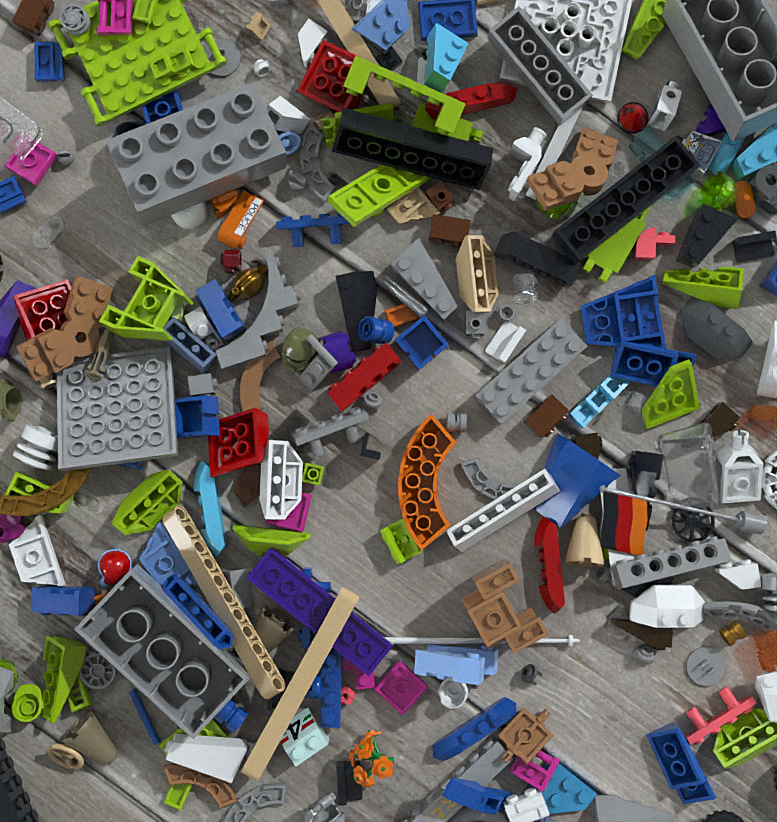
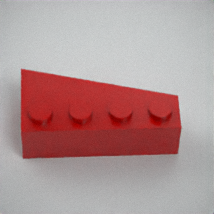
[327,343,401,412]

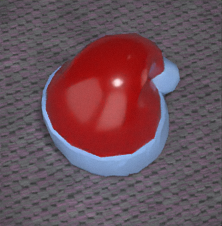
[97,549,132,587]

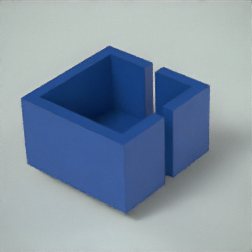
[394,315,449,371]
[174,395,220,439]

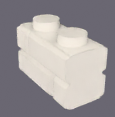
[503,787,550,822]

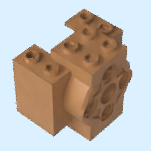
[460,558,549,654]

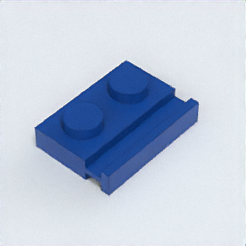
[34,42,64,82]
[0,176,27,215]

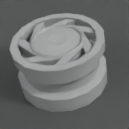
[60,4,91,36]

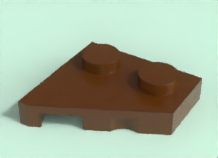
[233,463,261,507]

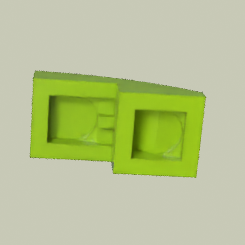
[149,47,195,80]

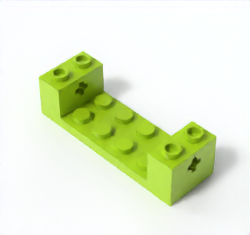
[344,55,466,136]

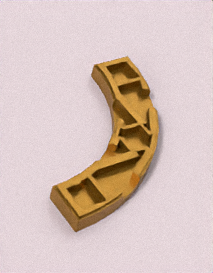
[0,467,93,516]

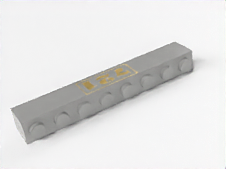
[401,737,513,822]

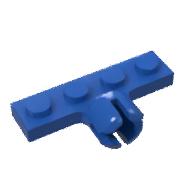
[304,648,343,728]

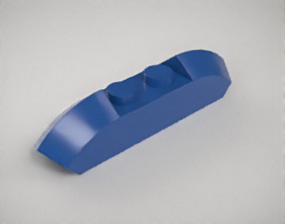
[162,574,233,649]
[432,697,516,761]

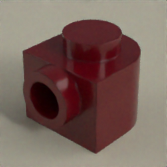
[220,250,242,274]

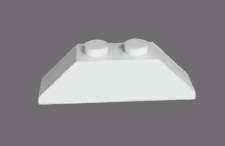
[757,320,777,398]
[259,440,303,519]
[629,585,705,628]

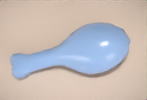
[279,132,301,155]

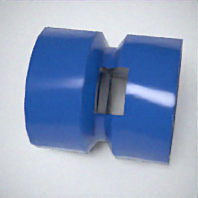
[358,316,394,345]
[213,699,249,733]

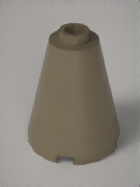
[254,605,295,653]
[62,711,117,765]

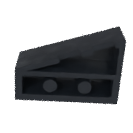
[676,204,738,268]

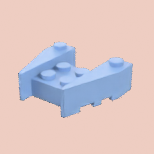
[414,644,499,685]

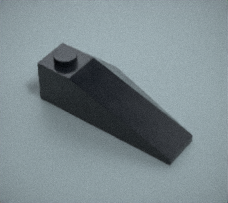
[336,271,377,353]
[627,451,664,531]

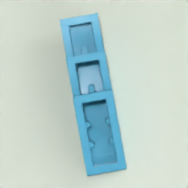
[568,374,631,429]

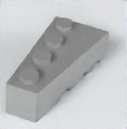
[391,238,458,322]

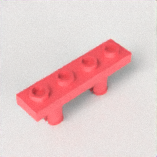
[684,686,757,745]

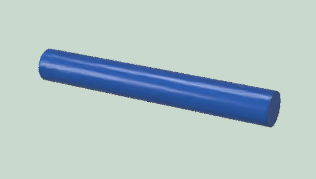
[129,688,161,745]

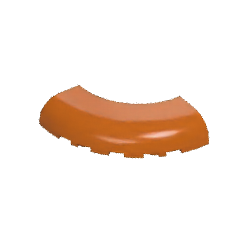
[398,413,457,551]

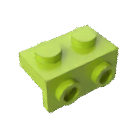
[380,518,423,565]

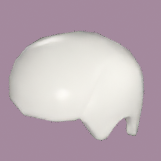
[438,678,468,709]

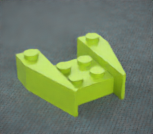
[99,256,193,341]

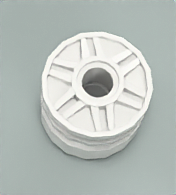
[13,424,58,470]

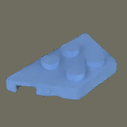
[351,0,410,50]
[139,522,198,586]

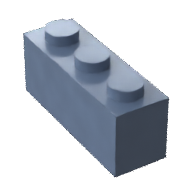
[163,317,217,374]

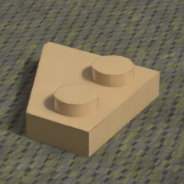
[387,187,440,225]

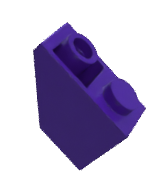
[695,104,726,136]

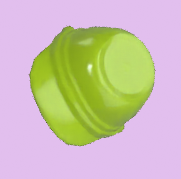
[11,684,44,723]

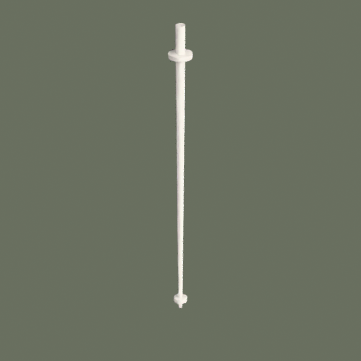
[385,635,580,647]

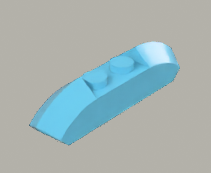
[708,130,746,176]
[193,460,227,557]

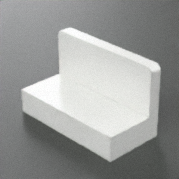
[485,321,526,364]

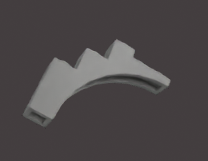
[216,252,301,371]

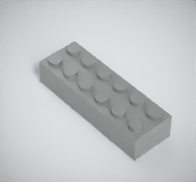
[487,6,593,126]
[474,318,587,425]

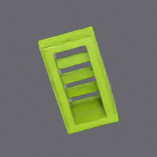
[67,674,94,713]

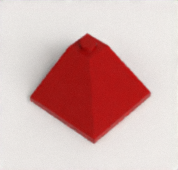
[297,40,368,113]
[13,279,81,341]
[208,407,269,478]

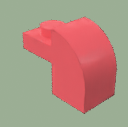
[632,227,675,261]

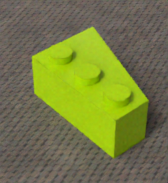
[5,471,75,514]

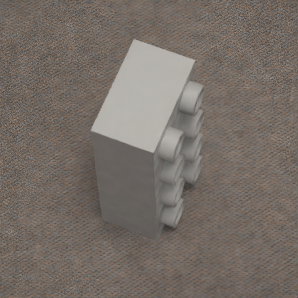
[662,0,777,142]
[105,82,286,226]
[74,565,250,739]

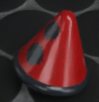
[617,102,649,134]

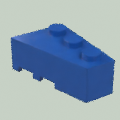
[195,279,247,342]
[31,586,95,616]

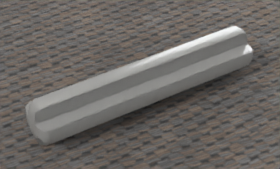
[382,275,428,317]

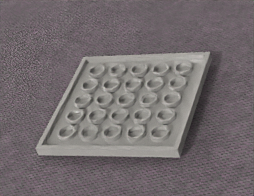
[57,346,178,471]

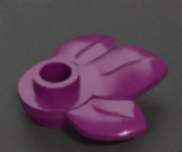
[0,514,25,543]

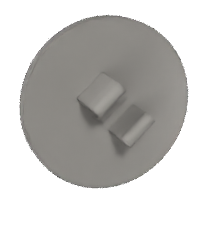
[205,39,241,77]
[686,647,725,686]

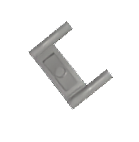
[294,334,338,392]

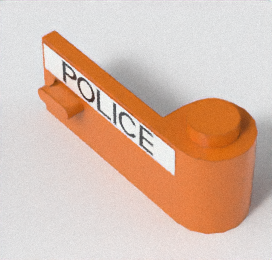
[216,191,264,250]

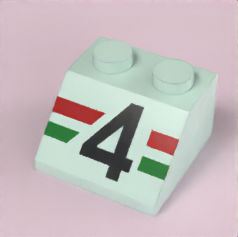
[281,707,329,766]

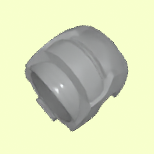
[305,792,345,822]

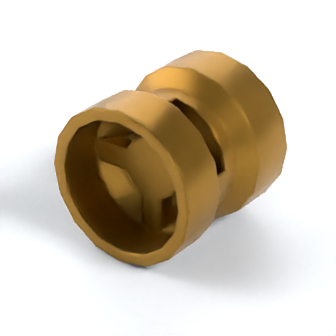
[719,620,747,647]

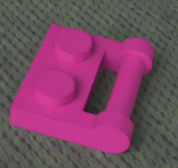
[97,0,133,36]
[509,750,561,792]

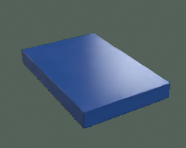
[418,0,478,41]

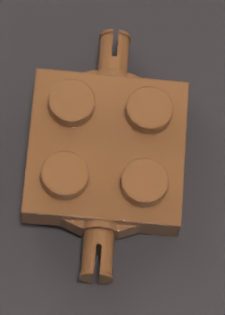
[498,708,553,765]

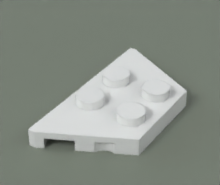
[9,515,66,586]

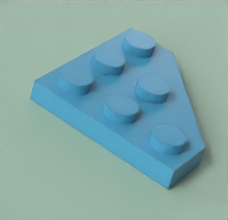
[519,762,597,814]

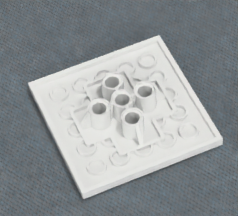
[499,0,632,104]

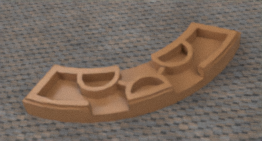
[240,341,281,411]
[163,763,238,808]

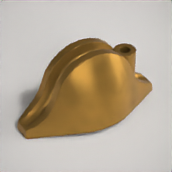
[228,265,268,303]

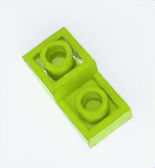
[302,462,324,485]

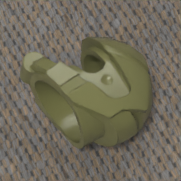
[281,327,320,374]
[0,378,22,422]

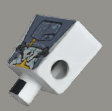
[647,81,682,132]
[676,131,722,178]

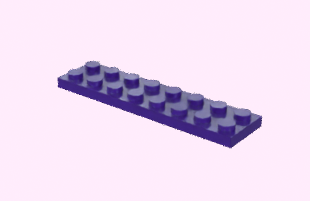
[246,547,393,676]

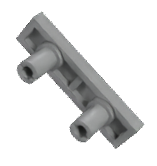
[291,407,369,457]

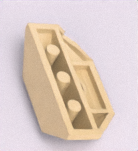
[456,235,499,312]

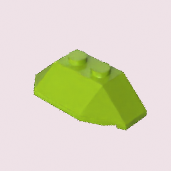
[112,469,183,536]
[233,524,311,557]
[713,708,777,769]

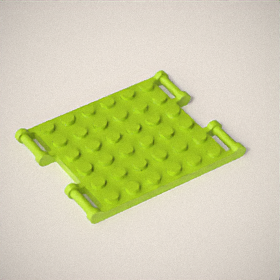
[48,0,227,127]

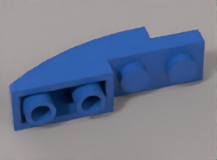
[442,778,512,815]

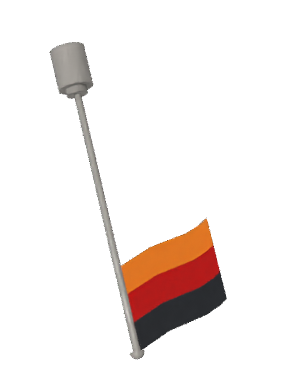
[599,485,767,556]

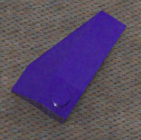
[0,280,36,358]

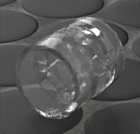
[512,274,538,304]

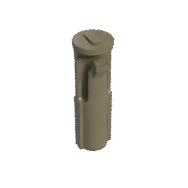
[86,329,115,381]

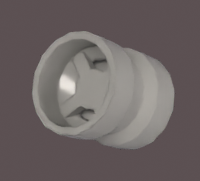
[446,413,467,433]

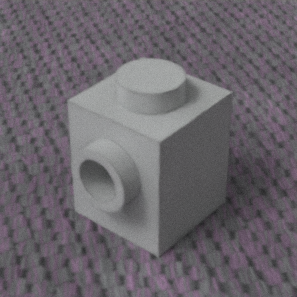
[465,310,485,339]
[188,373,218,397]

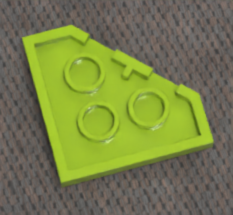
[641,359,700,429]

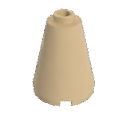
[565,513,604,567]

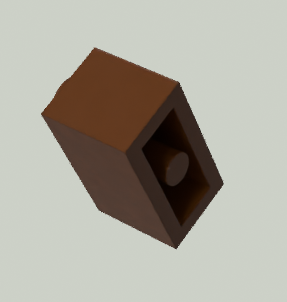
[12,0,54,37]
[429,214,471,248]
[524,394,569,438]

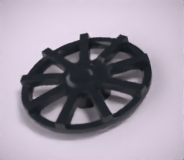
[672,499,715,542]

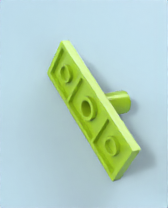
[327,165,431,227]

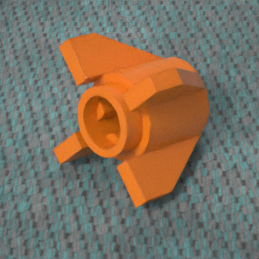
[209,189,238,219]

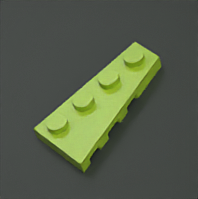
[621,0,667,60]

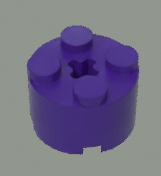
[319,331,356,374]

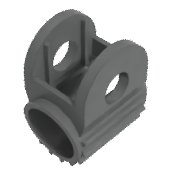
[748,165,777,215]

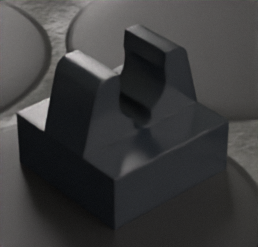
[376,46,403,71]

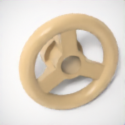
[48,743,84,770]

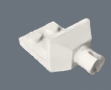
[508,127,547,201]
[715,430,764,503]

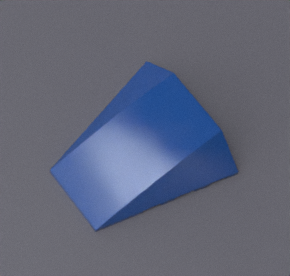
[581,275,666,349]
[533,432,621,528]

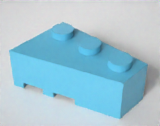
[424,23,469,93]
[730,123,777,181]

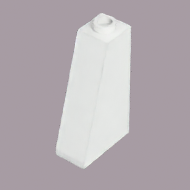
[164,734,247,783]

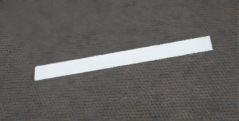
[526,65,599,201]

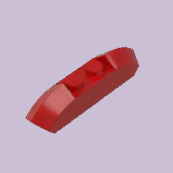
[425,82,518,120]
[534,516,565,614]

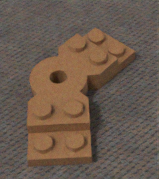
[526,127,618,211]
[16,275,113,381]

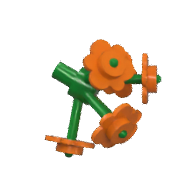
[348,730,394,788]

